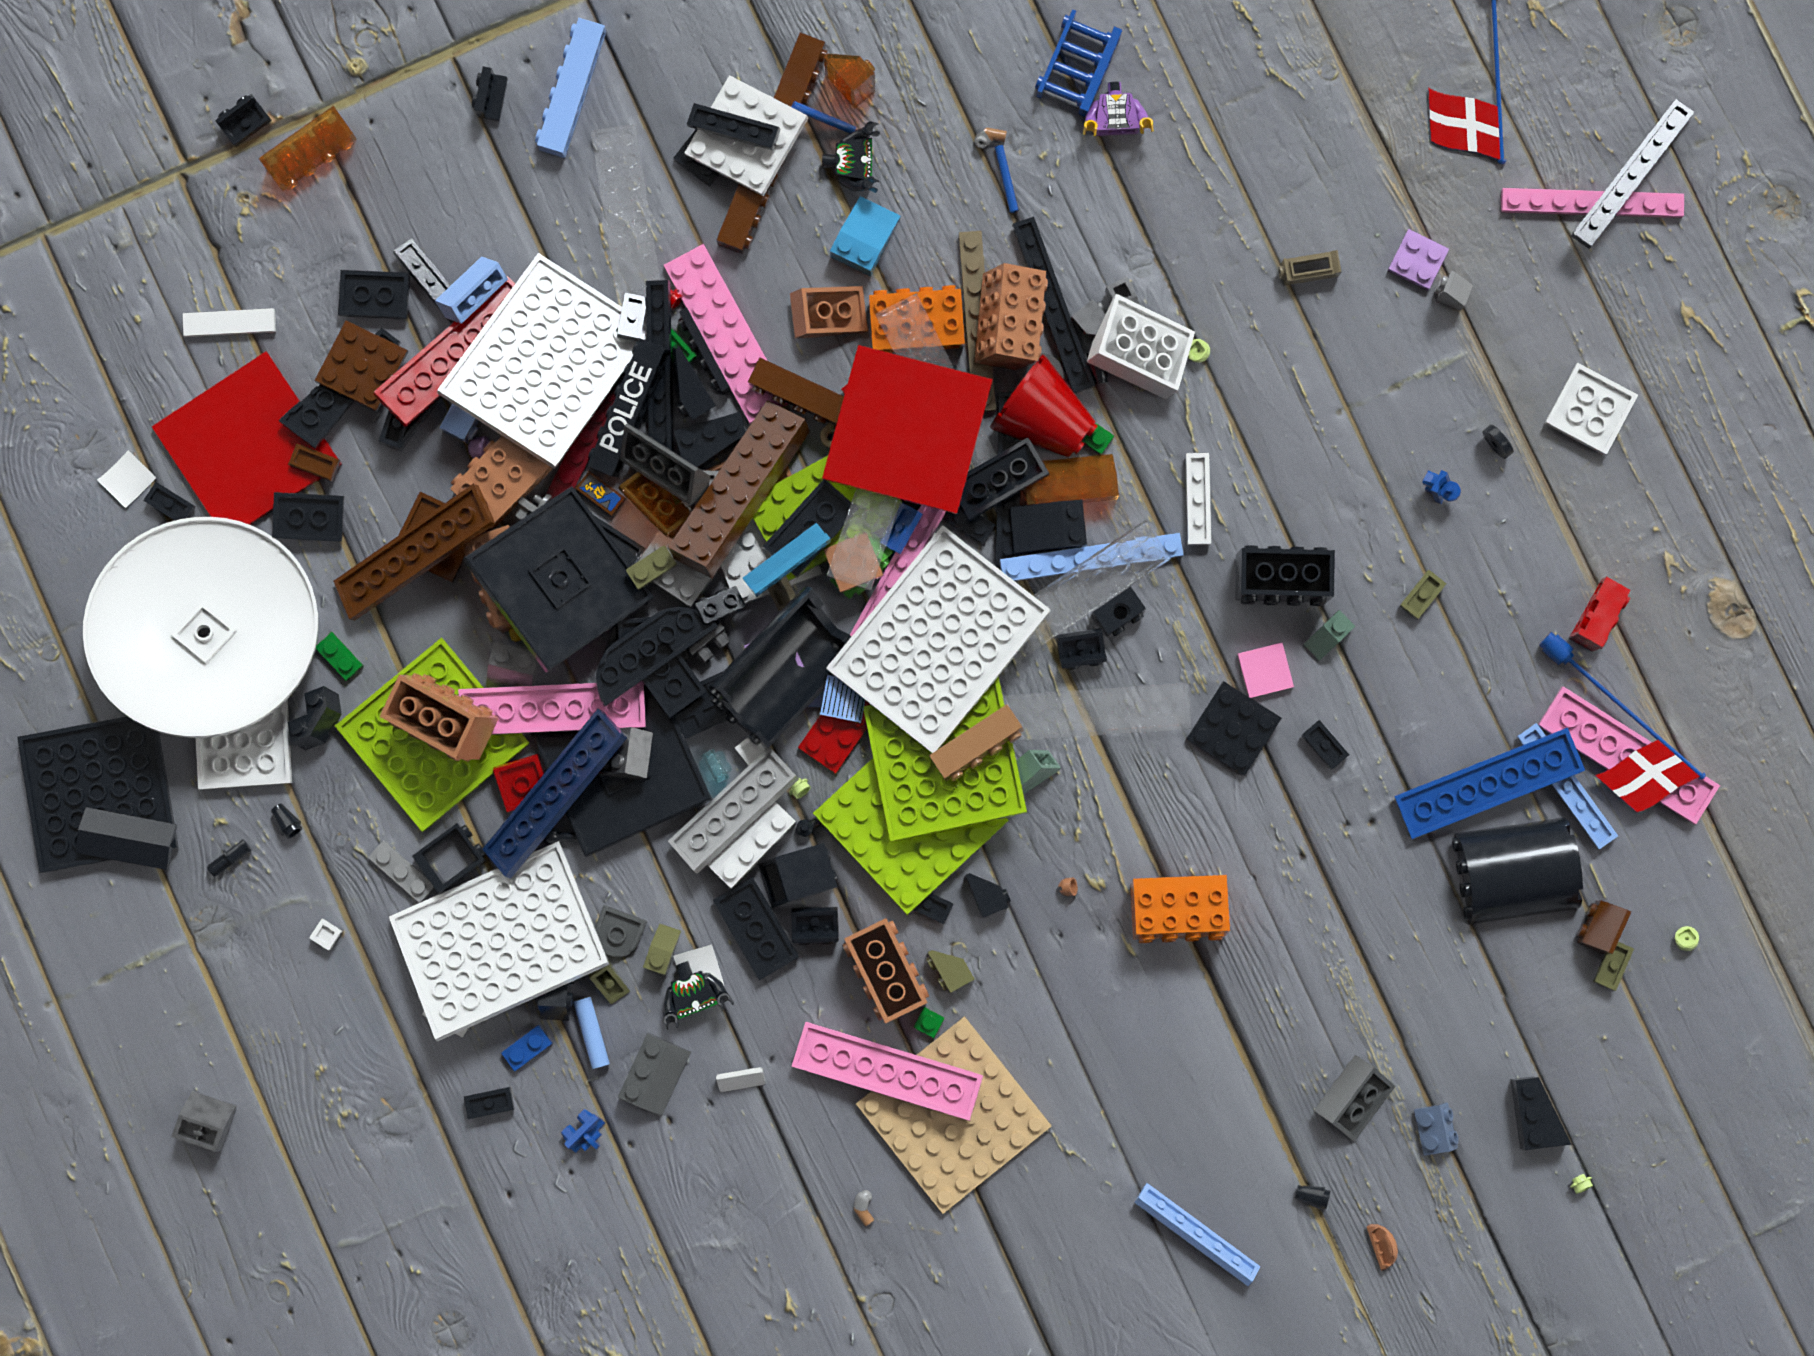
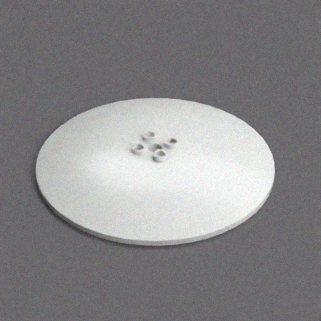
[83,517,318,738]

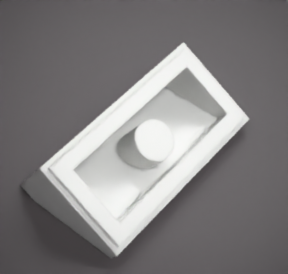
[716,1067,765,1092]

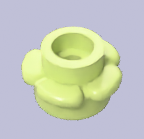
[789,778,811,799]
[1570,1174,1593,1194]

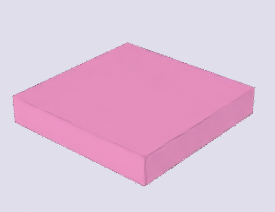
[1237,643,1294,698]

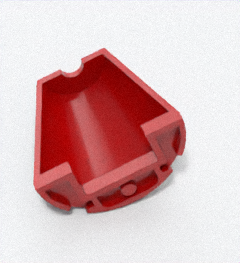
[990,354,1098,458]

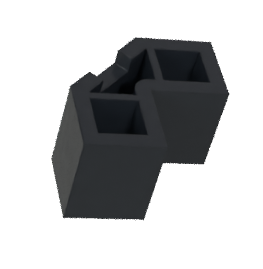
[288,686,342,750]

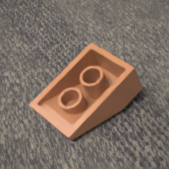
[790,286,868,338]

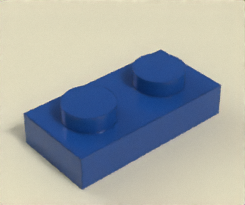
[880,503,923,554]
[501,1025,553,1072]

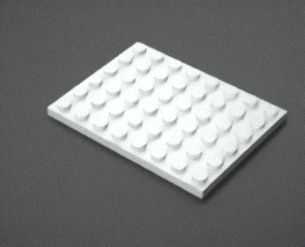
[437,253,647,469]
[826,525,1051,753]
[389,841,610,1042]

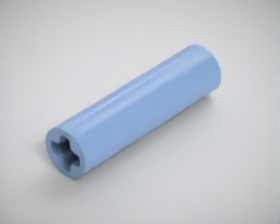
[573,997,610,1069]

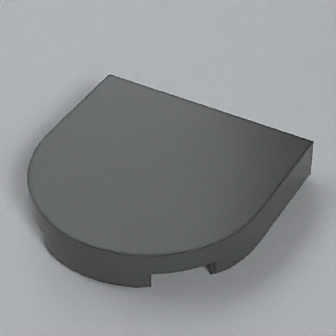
[595,905,647,958]

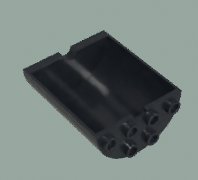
[1452,817,1583,925]

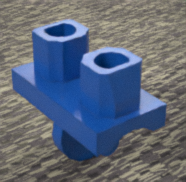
[1422,470,1461,504]
[561,1109,605,1153]

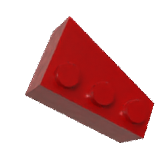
[1569,576,1630,652]

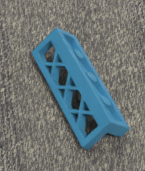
[742,523,831,597]

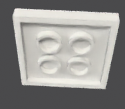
[1544,363,1638,456]

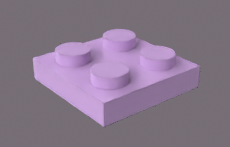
[1387,229,1449,291]

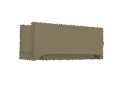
[1278,250,1341,285]

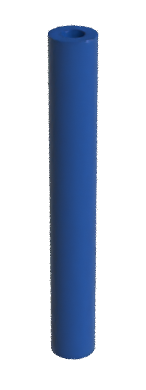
[791,101,856,134]
[995,145,1019,213]

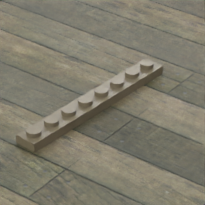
[959,231,996,412]

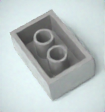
[639,531,718,609]

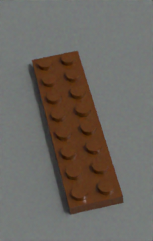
[333,483,496,621]

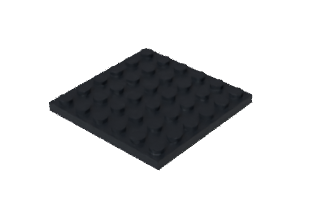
[17,716,179,873]

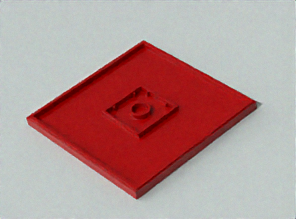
[822,345,993,514]
[151,351,342,525]

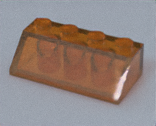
[258,106,357,191]
[1024,454,1119,505]

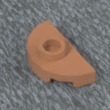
[1366,1224,1398,1271]

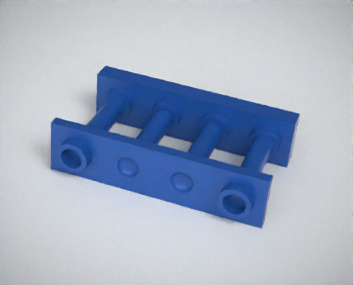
[1035,9,1122,117]

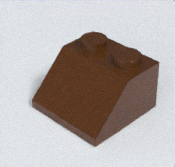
[1577,900,1631,954]

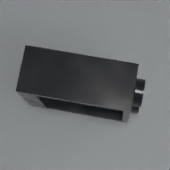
[412,823,487,894]

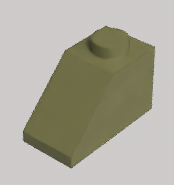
[643,923,681,975]
[588,958,630,1004]

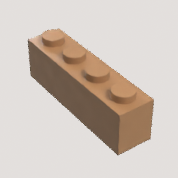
[929,704,1024,782]

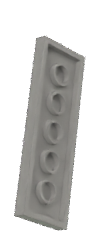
[668,747,799,874]

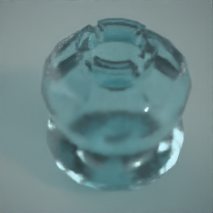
[699,749,732,784]

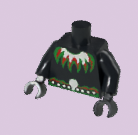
[822,121,880,193]
[664,961,734,1030]

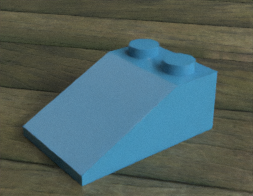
[830,196,901,277]

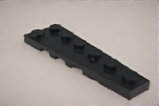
[279,328,401,449]

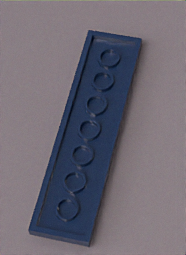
[483,709,627,879]

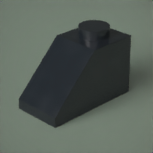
[965,873,1011,918]

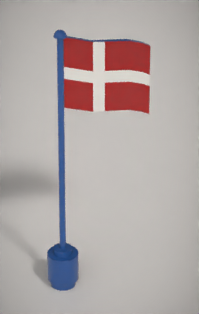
[1428,0,1506,165]
[1539,632,1706,813]

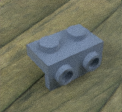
[1414,1102,1459,1156]

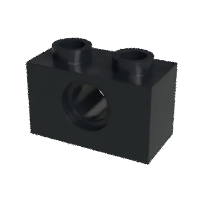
[1091,586,1146,637]

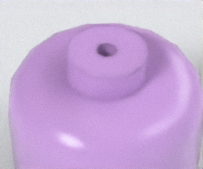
[468,436,490,459]

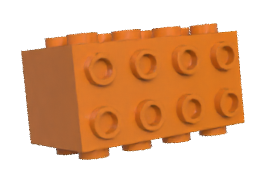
[869,285,965,353]
[1130,875,1230,943]

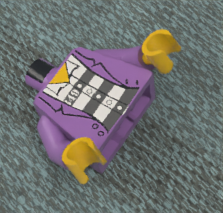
[1083,81,1154,136]

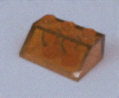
[824,54,876,109]
[618,472,693,538]

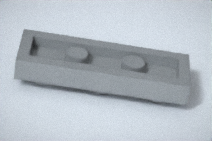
[368,840,434,903]

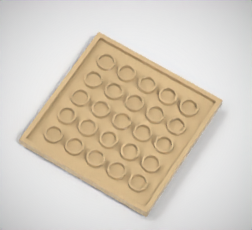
[856,1016,1051,1214]

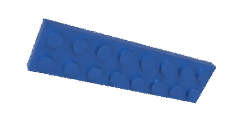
[1394,728,1585,839]

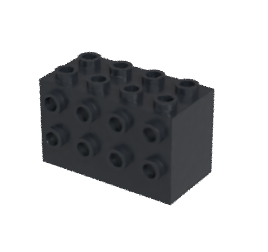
[1235,545,1335,606]

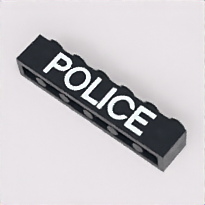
[587,338,671,477]

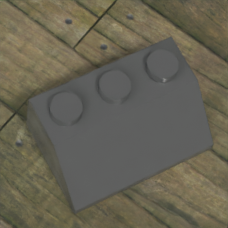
[618,1033,691,1116]
[1314,1055,1395,1142]

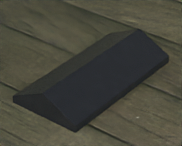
[960,438,1050,520]
[76,807,177,870]

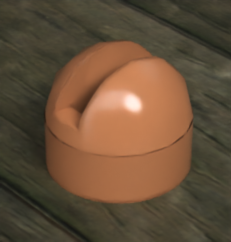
[1058,877,1078,896]

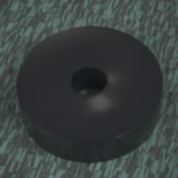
[1482,424,1514,459]

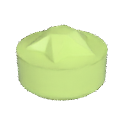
[1188,339,1210,363]
[1675,926,1699,951]

